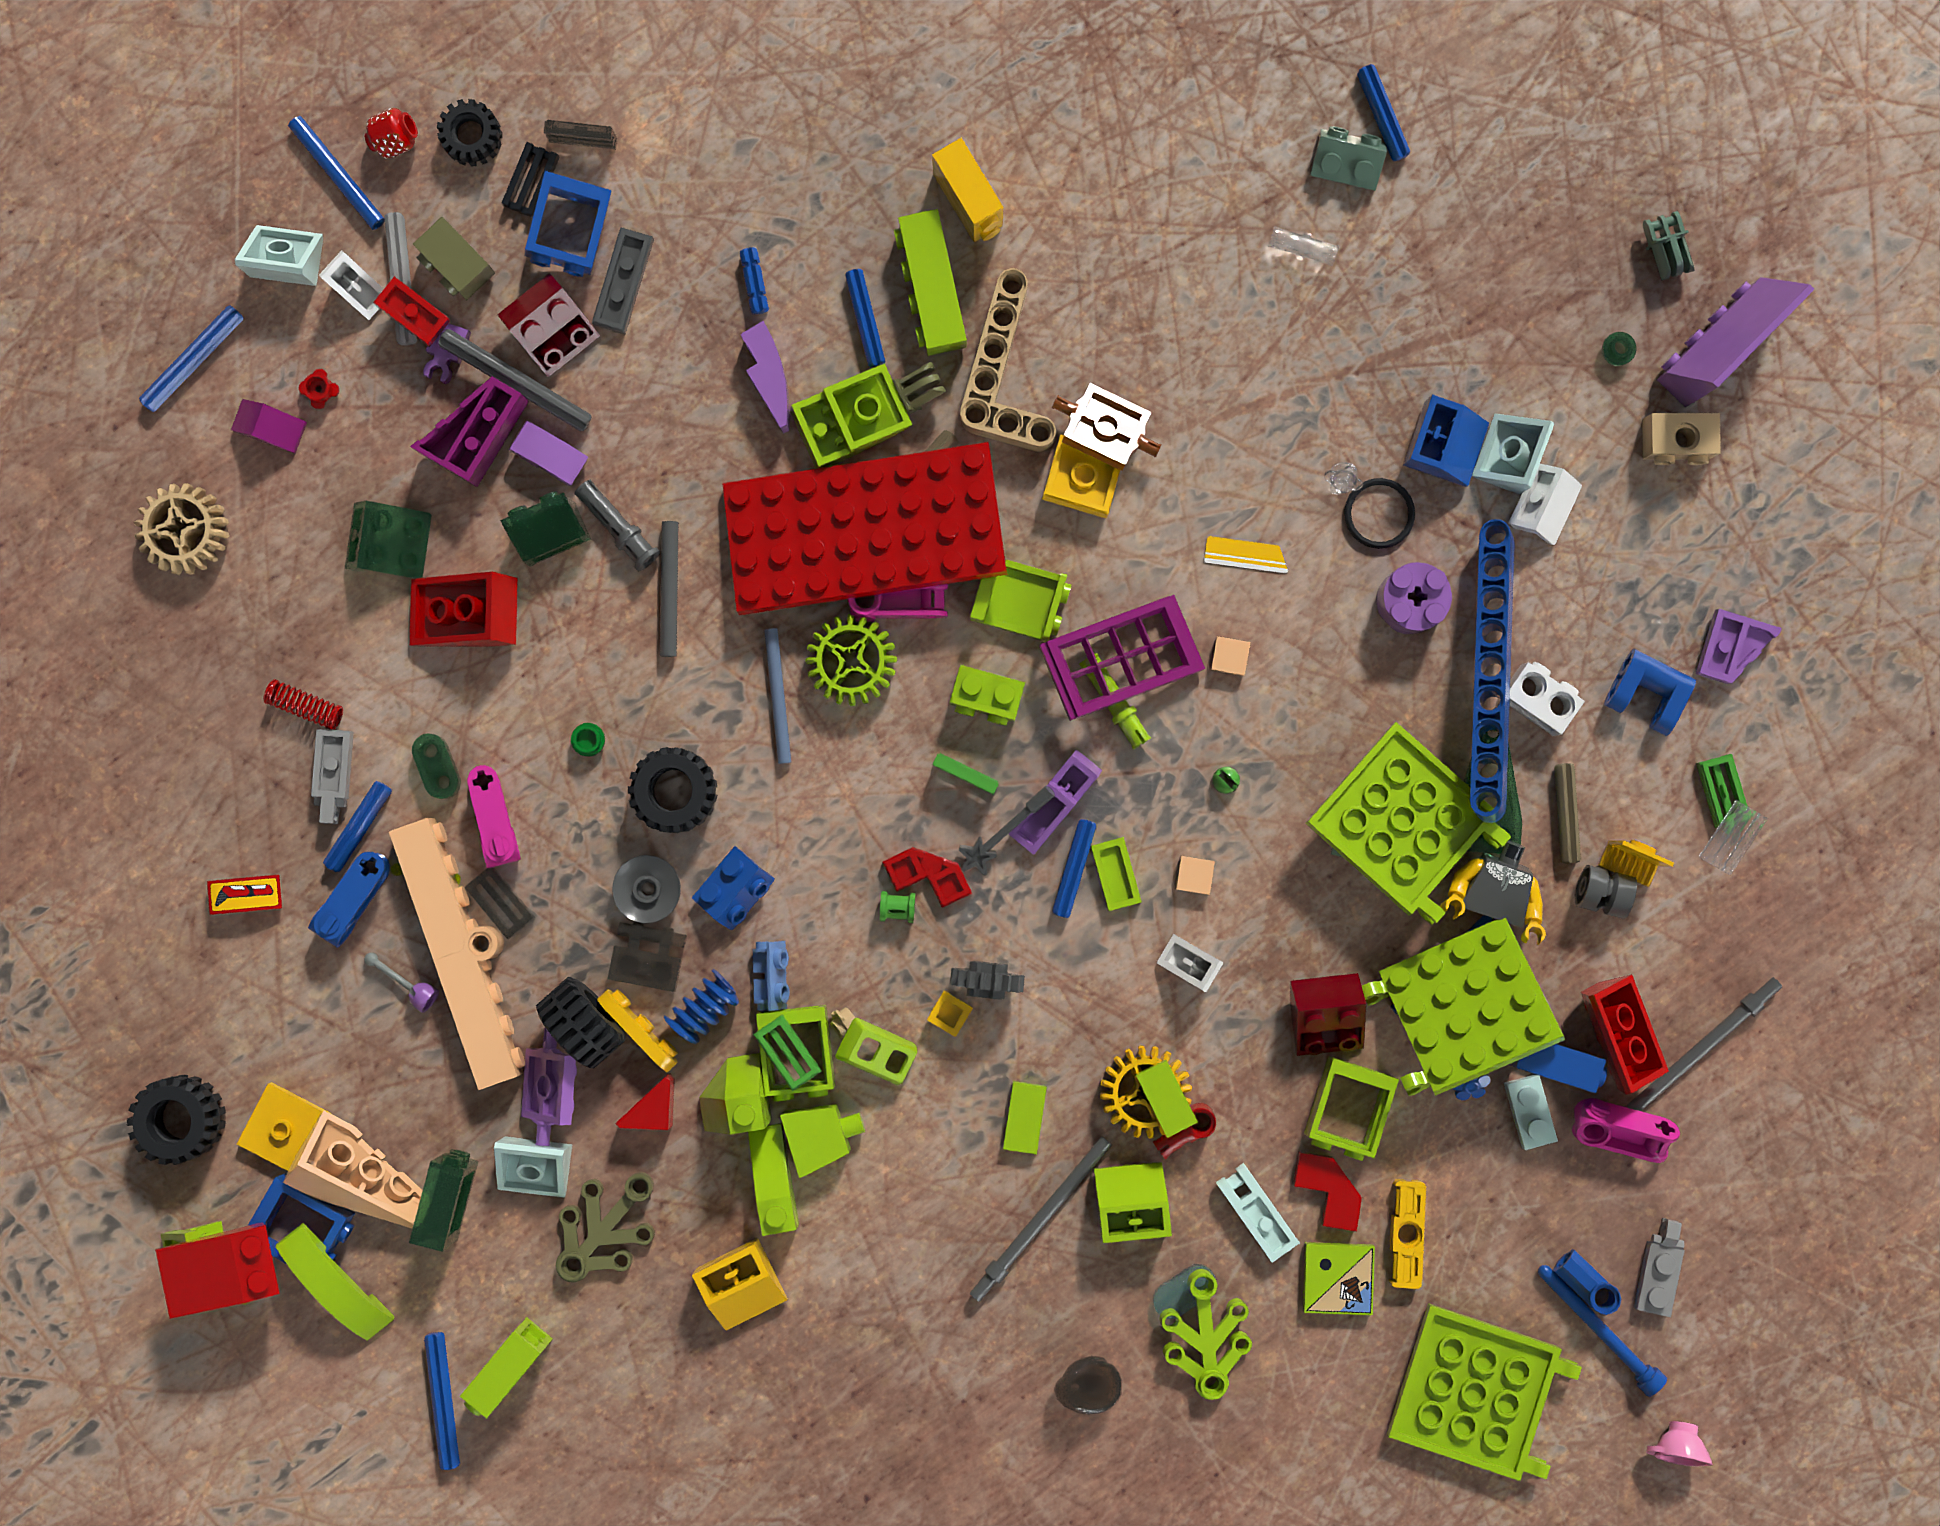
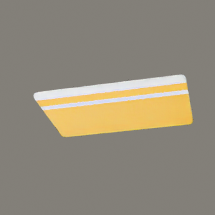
[1204,536,1288,573]

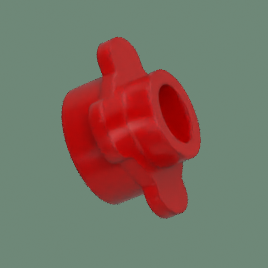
[299,369,340,409]

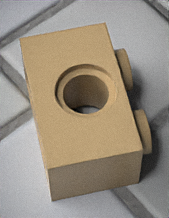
[1642,413,1721,465]

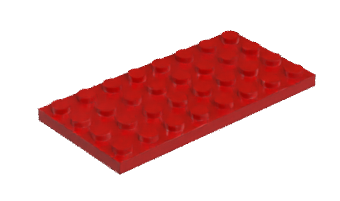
[722,442,1008,615]

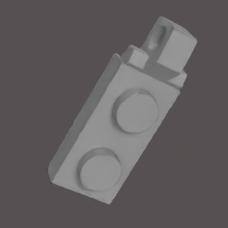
[311,729,354,824]
[1634,1218,1685,1317]

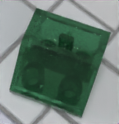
[500,491,591,566]

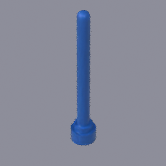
[1538,1265,1667,1397]

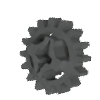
[950,961,1025,1000]

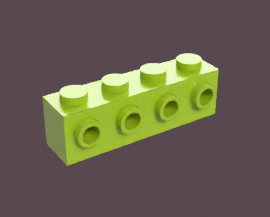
[893,209,967,356]

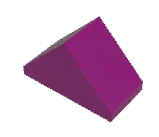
[231,399,307,454]

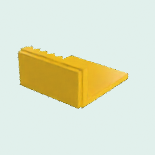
[1598,840,1674,887]

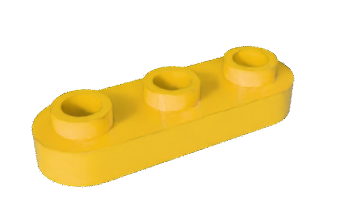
[597,989,678,1072]

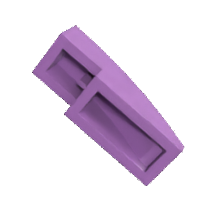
[740,321,790,434]
[1009,749,1102,855]

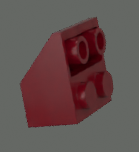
[497,273,600,377]
[1290,973,1366,1056]

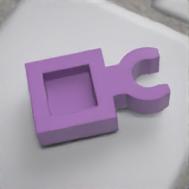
[423,324,471,384]

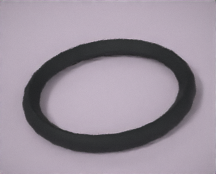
[1344,478,1415,549]

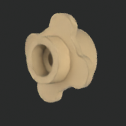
[830,1007,855,1039]

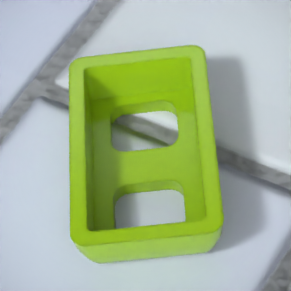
[835,1018,918,1085]

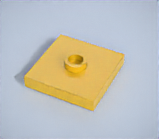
[1042,434,1120,518]
[237,1082,331,1171]

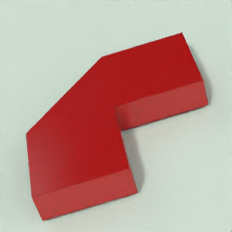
[882,847,972,908]
[1293,1151,1362,1232]

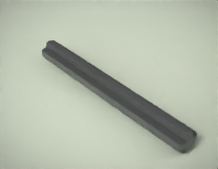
[438,329,592,431]

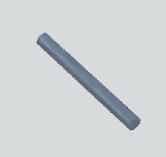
[764,628,792,764]

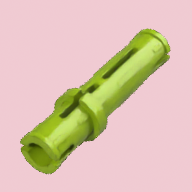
[1079,653,1151,750]

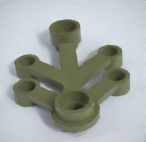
[556,1172,655,1282]

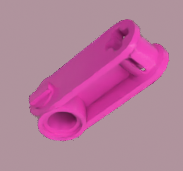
[848,584,948,622]
[467,765,521,868]
[1572,1098,1680,1163]

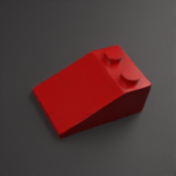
[409,571,518,647]
[155,1222,280,1319]

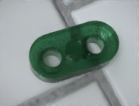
[412,733,461,799]

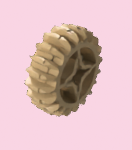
[134,483,230,575]

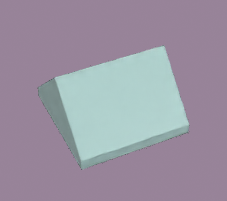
[235,225,323,286]
[1472,413,1554,495]
[494,1136,572,1198]

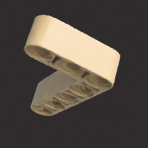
[960,268,1056,452]

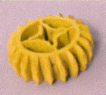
[1100,1045,1192,1139]

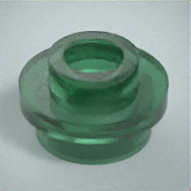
[1602,332,1637,366]

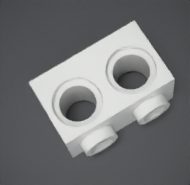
[1510,662,1585,736]

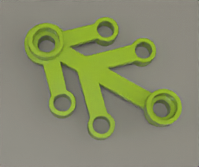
[1159,1269,1252,1400]

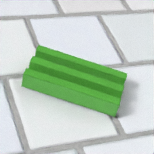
[933,753,999,795]
[1696,754,1751,828]
[753,1014,822,1091]

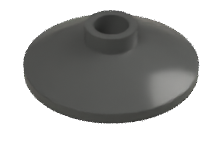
[612,855,681,923]

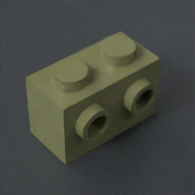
[413,217,495,301]

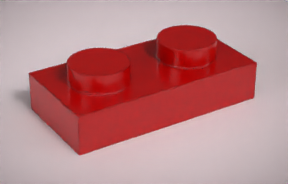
[373,276,450,347]

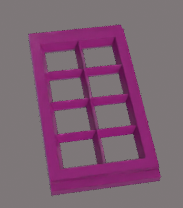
[1039,595,1205,721]

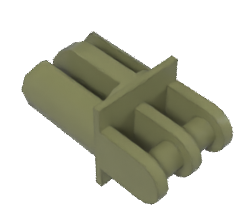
[893,362,946,415]

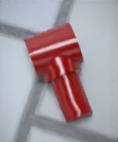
[1153,1103,1216,1160]

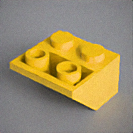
[692,1238,788,1331]

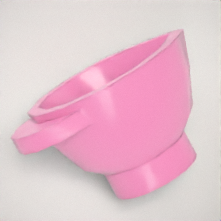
[1646,1421,1713,1467]

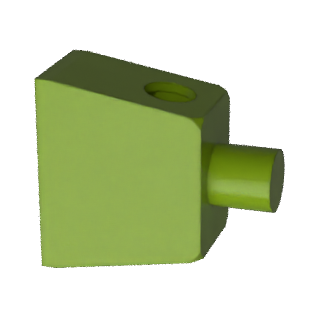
[780,1104,866,1178]

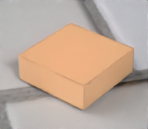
[1210,636,1251,676]
[1175,856,1215,895]

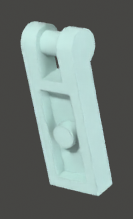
[1216,1163,1300,1263]

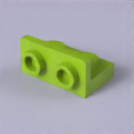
[949,665,1025,726]

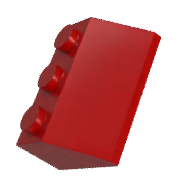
[1581,974,1669,1095]

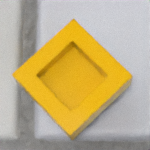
[926,990,973,1037]

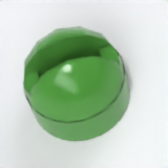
[1212,767,1240,794]

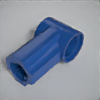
[1553,1249,1621,1315]

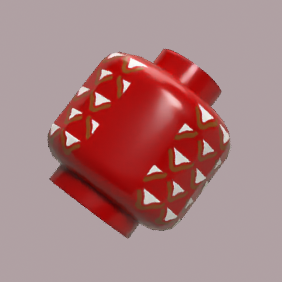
[364,108,418,158]

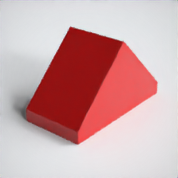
[615,1073,675,1130]

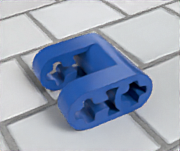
[1604,649,1696,736]

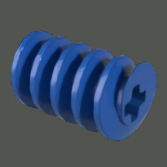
[664,969,739,1044]

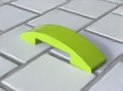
[275,1223,394,1340]

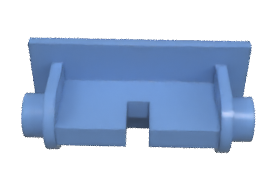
[752,941,790,1011]

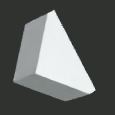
[319,250,384,320]
[1157,934,1223,992]

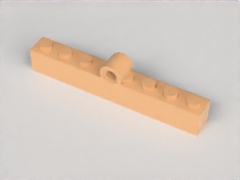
[389,818,525,1090]

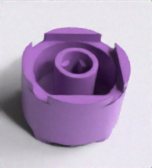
[1376,562,1452,634]

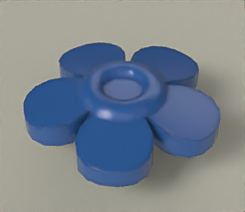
[1453,1074,1490,1100]

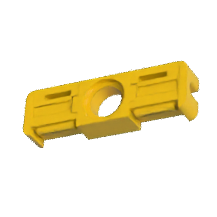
[1388,1179,1426,1289]

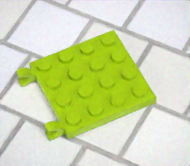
[1305,722,1511,925]
[1362,918,1565,1096]
[1387,1303,1582,1481]

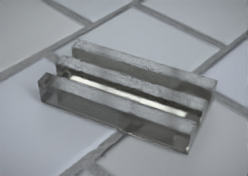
[544,120,617,150]
[465,867,535,939]

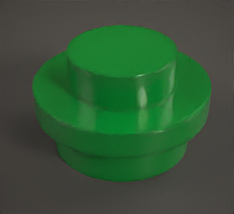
[571,723,605,757]

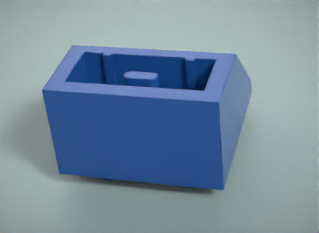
[1403,394,1489,487]

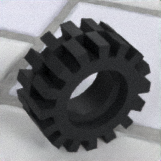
[437,99,503,167]

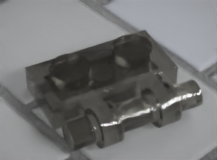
[608,921,687,992]

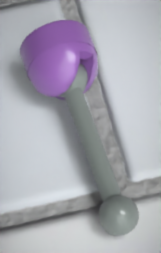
[364,953,439,1013]

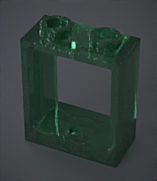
[409,1149,479,1252]

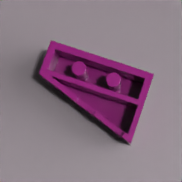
[410,377,529,487]

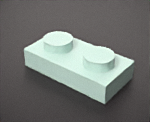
[1504,1074,1558,1150]

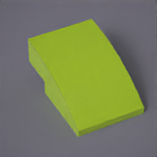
[790,363,912,469]

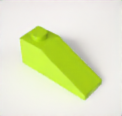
[748,1123,799,1236]

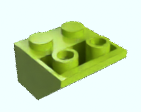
[1094,1162,1172,1243]

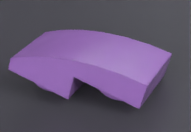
[508,421,588,486]

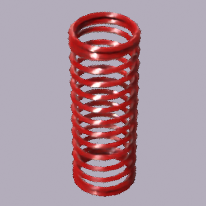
[263,679,343,730]

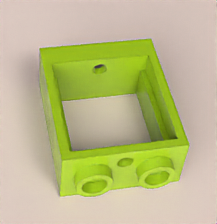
[756,1005,835,1101]
[1304,1056,1399,1161]
[460,1317,553,1419]

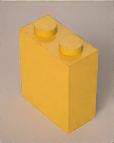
[932,137,1004,242]

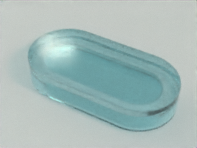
[1153,1264,1216,1319]

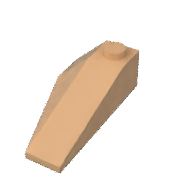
[283,1111,432,1230]

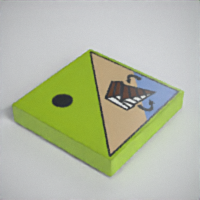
[1303,1242,1375,1315]

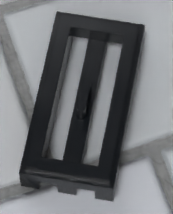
[501,142,560,218]

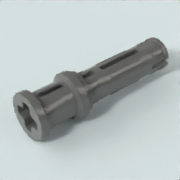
[574,479,660,572]

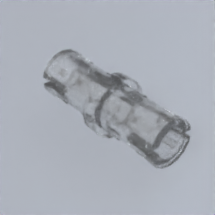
[1268,226,1339,266]

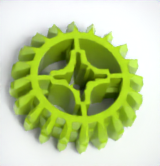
[805,614,897,706]

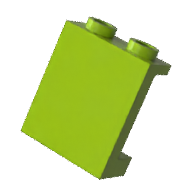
[970,559,1072,642]

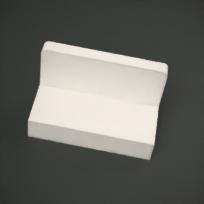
[1508,464,1582,545]

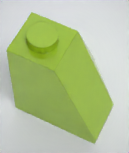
[699,1053,772,1135]

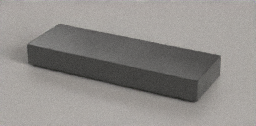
[592,227,654,335]

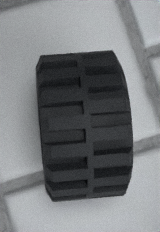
[628,747,718,833]
[536,977,626,1069]
[127,1075,226,1165]

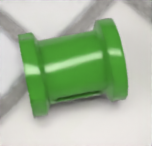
[880,891,916,924]

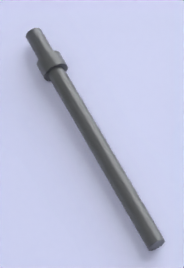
[1625,977,1783,1111]
[970,1137,1112,1302]

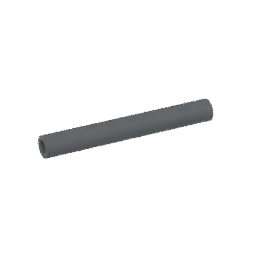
[660,521,679,657]

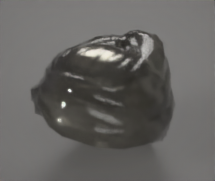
[1054,1356,1122,1415]

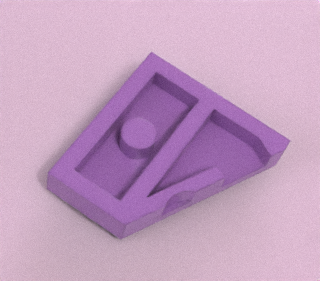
[1696,609,1782,684]

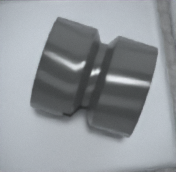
[1575,865,1637,919]

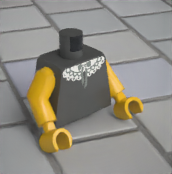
[1440,841,1546,945]

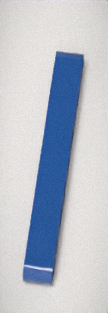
[1470,519,1515,823]

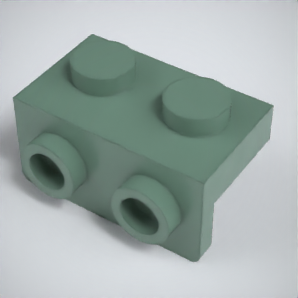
[1310,126,1387,191]

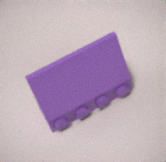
[1657,277,1814,408]

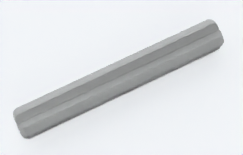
[384,212,417,346]

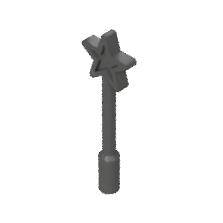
[959,785,1055,875]

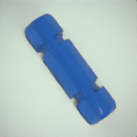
[740,247,769,314]

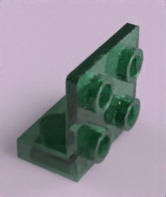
[345,500,432,579]

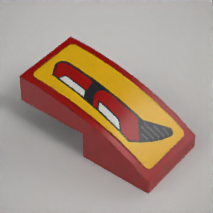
[207,875,282,915]

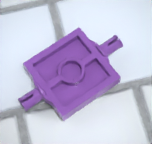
[521,1027,577,1146]

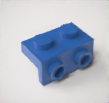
[692,846,775,930]

